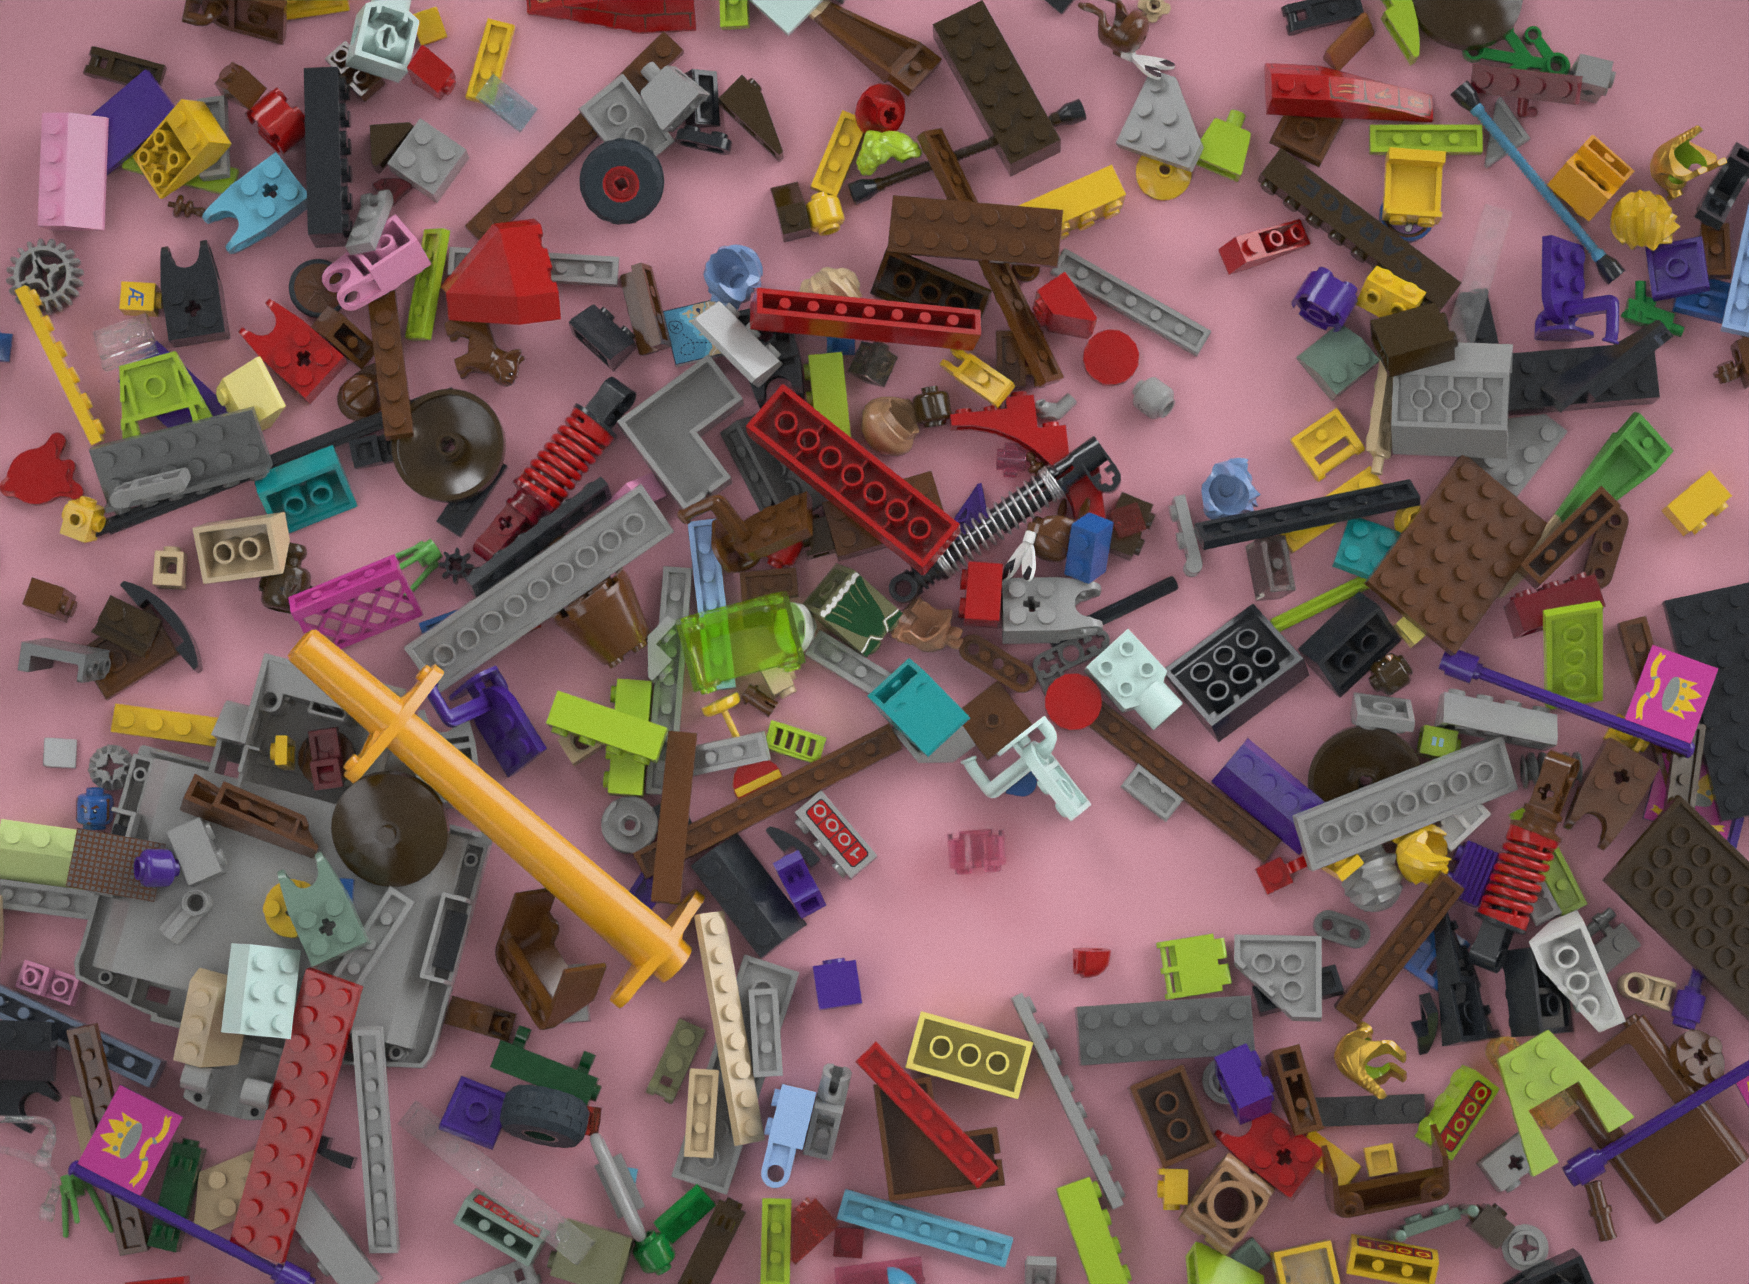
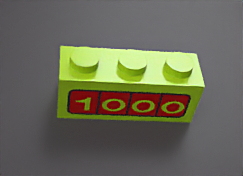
[1414,1065,1500,1161]

